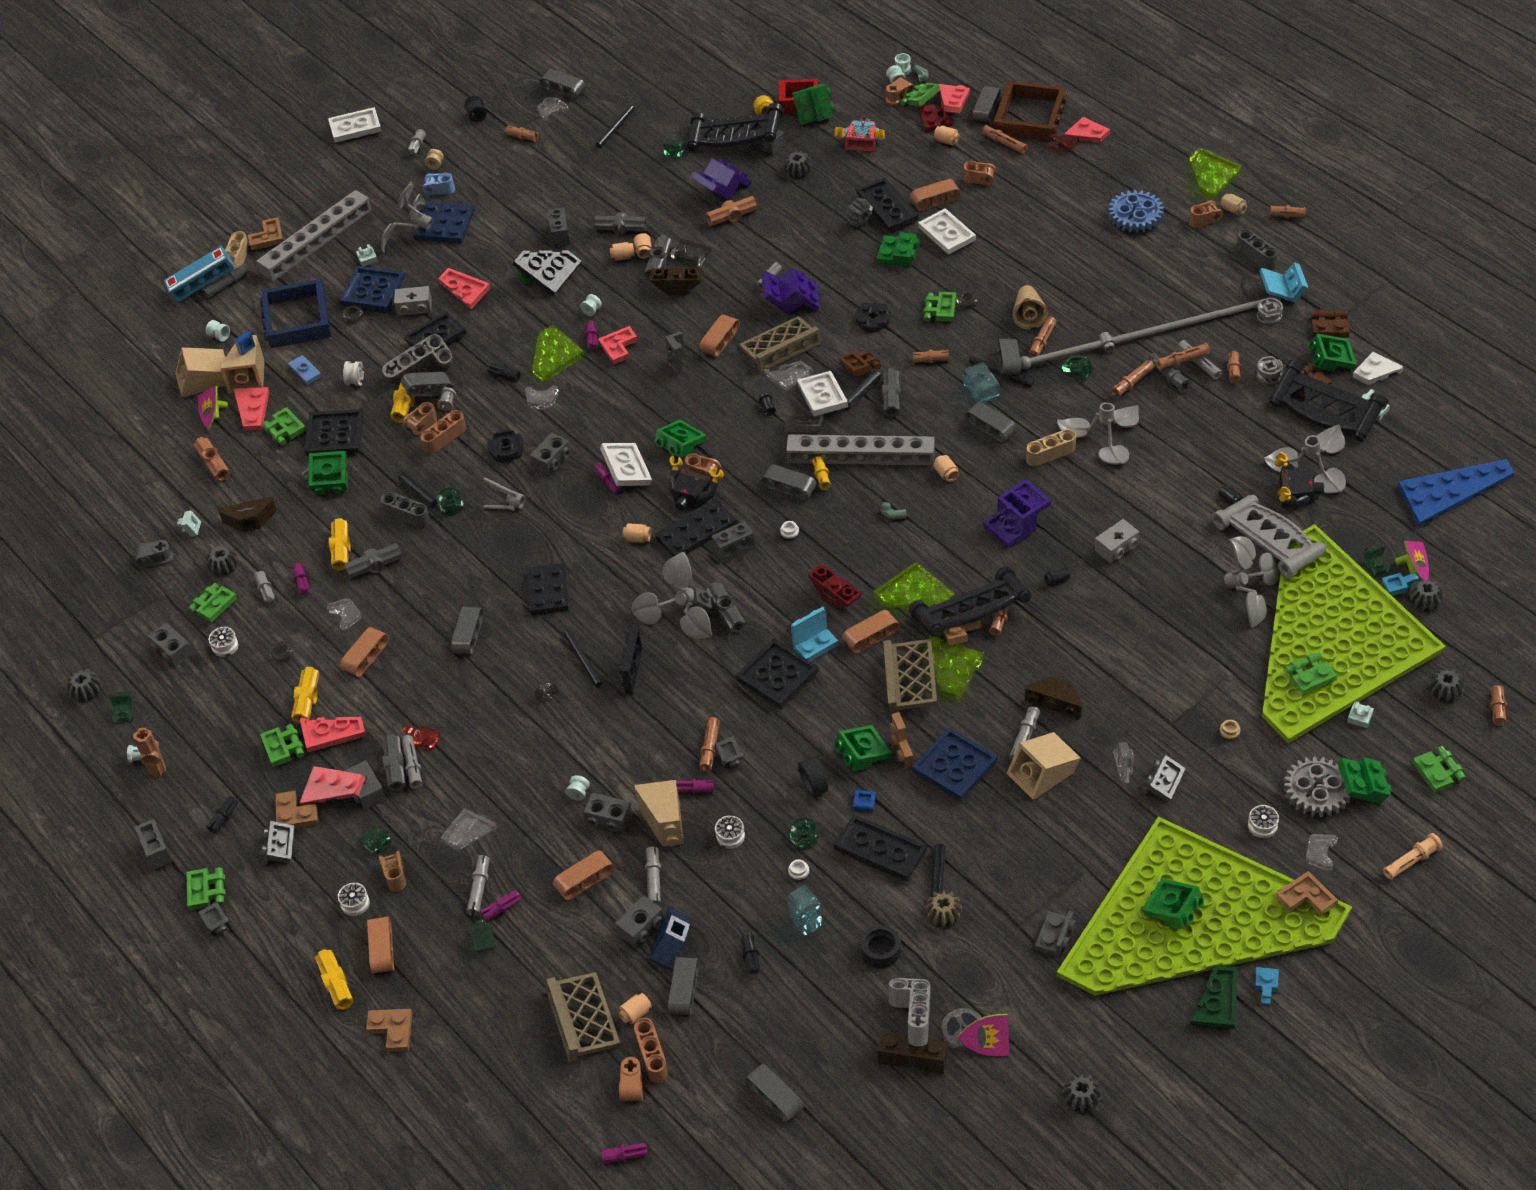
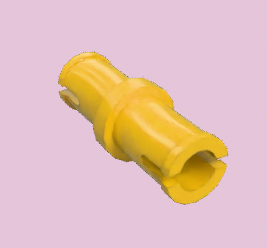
[812,456,831,490]

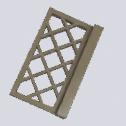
[739,316,822,372]
[883,639,938,715]
[546,972,620,1062]

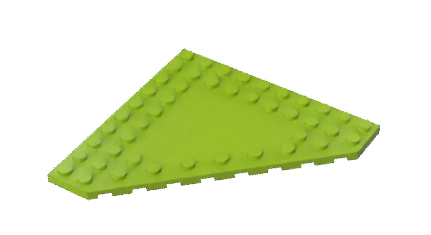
[1262,524,1446,743]
[1057,817,1352,996]

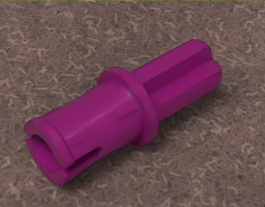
[585,321,599,349]
[593,462,622,493]
[292,563,310,595]
[676,778,714,794]
[480,890,521,922]
[602,1143,648,1164]

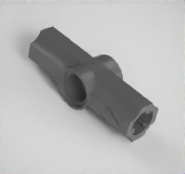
[595,212,647,235]
[644,235,672,280]
[882,368,901,417]
[344,543,403,579]
[706,582,746,633]
[382,734,406,792]

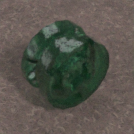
[436,487,464,516]
[789,817,819,850]

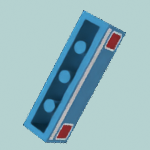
[164,246,235,303]

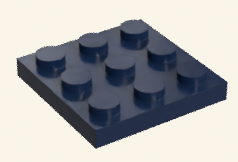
[413,201,475,243]
[339,266,405,312]
[912,727,998,801]

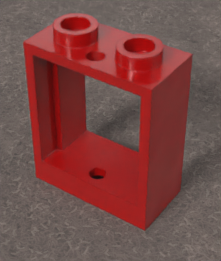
[779,79,818,113]

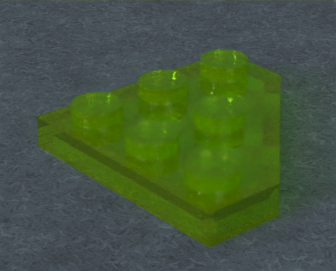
[1190,147,1242,198]
[532,325,585,382]
[873,562,955,608]
[922,635,984,701]

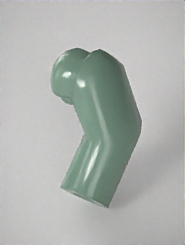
[913,64,929,82]
[880,502,907,520]

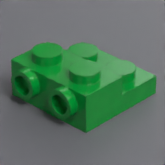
[792,84,835,125]
[877,232,920,267]
[1309,334,1357,372]
[654,420,707,458]
[308,451,348,495]
[834,725,892,771]
[1337,757,1391,804]
[1142,878,1204,930]

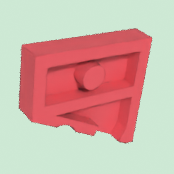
[1064,117,1110,143]

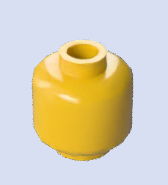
[753,95,773,115]

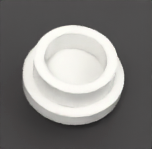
[780,521,799,539]
[788,859,809,880]

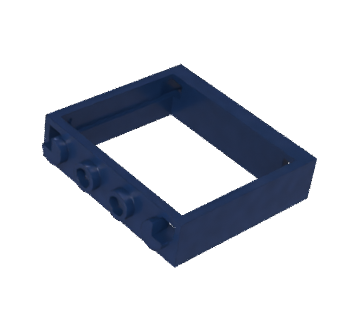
[259,279,332,348]

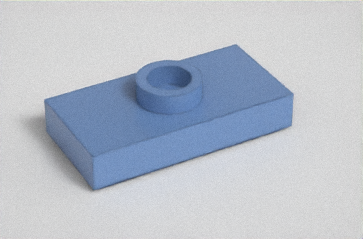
[288,355,322,386]

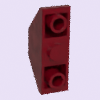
[808,563,862,609]

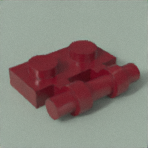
[919,102,953,133]

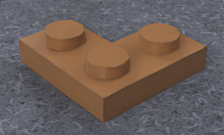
[248,217,283,250]
[943,617,982,646]
[889,712,913,769]
[276,791,318,828]
[1275,871,1338,915]
[366,1009,413,1052]

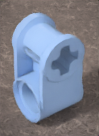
[422,173,455,196]

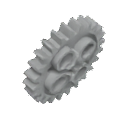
[1283,757,1350,817]

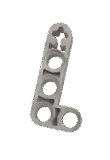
[382,334,453,382]
[889,978,930,1046]

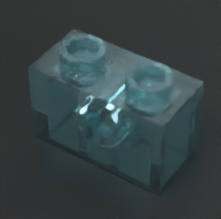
[963,362,1000,403]
[787,885,822,936]

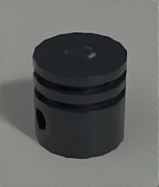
[464,95,487,122]

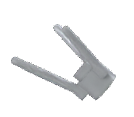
[483,478,525,511]

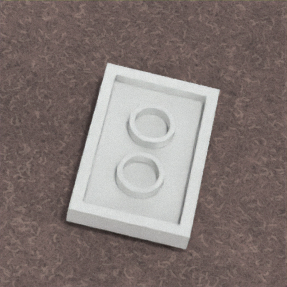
[328,107,381,142]
[918,209,976,254]
[797,371,848,416]
[600,443,652,486]

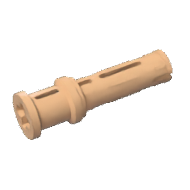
[1383,833,1443,880]

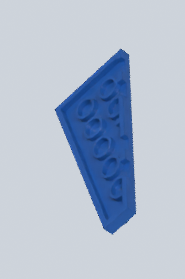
[1398,459,1514,527]

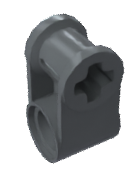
[136,540,174,568]

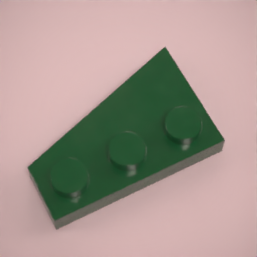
[1190,966,1237,1029]

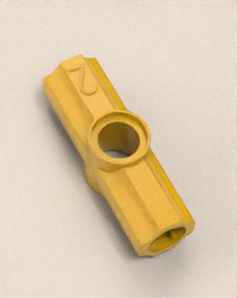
[390,383,415,423]
[329,518,351,571]
[291,667,319,724]
[315,949,354,1010]

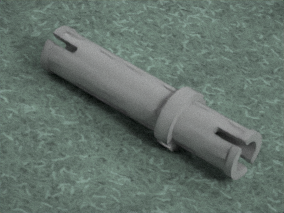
[1177,340,1222,380]
[1009,707,1040,760]
[401,735,423,789]
[645,846,661,906]
[466,855,490,916]

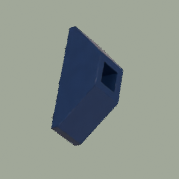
[649,906,690,969]

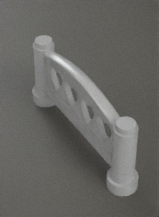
[1212,495,1326,579]

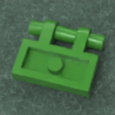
[900,83,941,107]
[923,292,956,322]
[262,407,306,446]
[188,583,237,623]
[1284,652,1337,695]
[260,724,305,767]
[1412,746,1466,793]
[187,867,226,910]

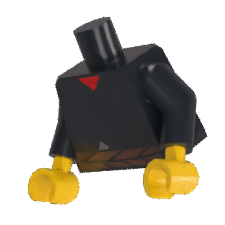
[1275,452,1324,509]
[669,456,724,511]

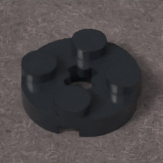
[855,302,891,332]
[487,429,524,462]

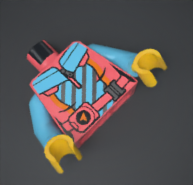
[834,117,885,151]

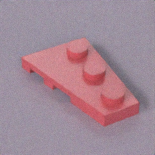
[939,84,970,113]
[439,268,490,309]
[234,387,269,431]
[300,717,366,752]
[300,766,366,806]

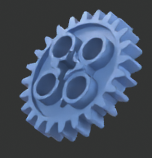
[1108,190,1164,233]

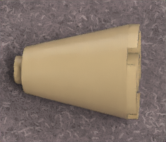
[1012,285,1048,330]

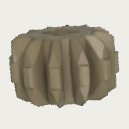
[926,890,962,927]

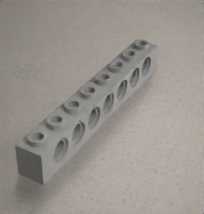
[256,190,372,281]
[786,435,935,465]

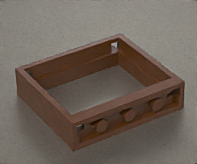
[994,80,1068,142]

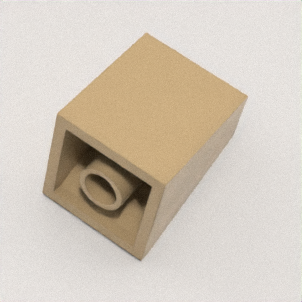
[220,335,264,393]
[176,347,226,397]
[1007,732,1080,799]
[635,780,683,846]

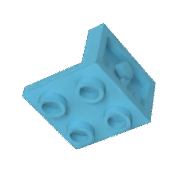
[1260,263,1308,302]
[791,607,838,661]

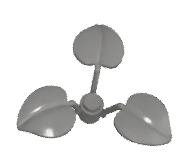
[381,181,433,252]
[1057,402,1139,465]
[1264,425,1346,494]
[1224,536,1279,628]
[632,552,712,639]

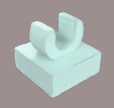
[356,244,378,266]
[176,510,201,537]
[1347,702,1374,728]

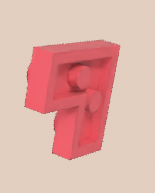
[598,326,638,364]

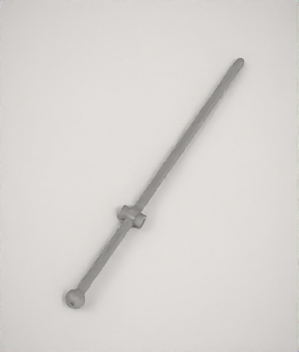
[1020,296,1282,370]

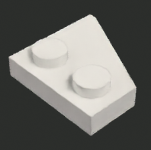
[1353,352,1403,385]

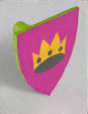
[198,385,228,430]
[1395,541,1429,581]
[957,1014,1010,1056]

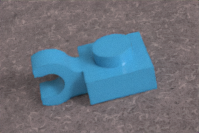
[1381,573,1419,596]
[1255,967,1279,1005]

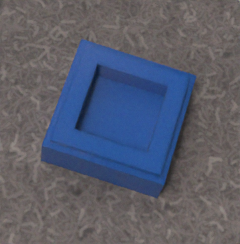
[234,331,255,355]
[853,790,876,813]

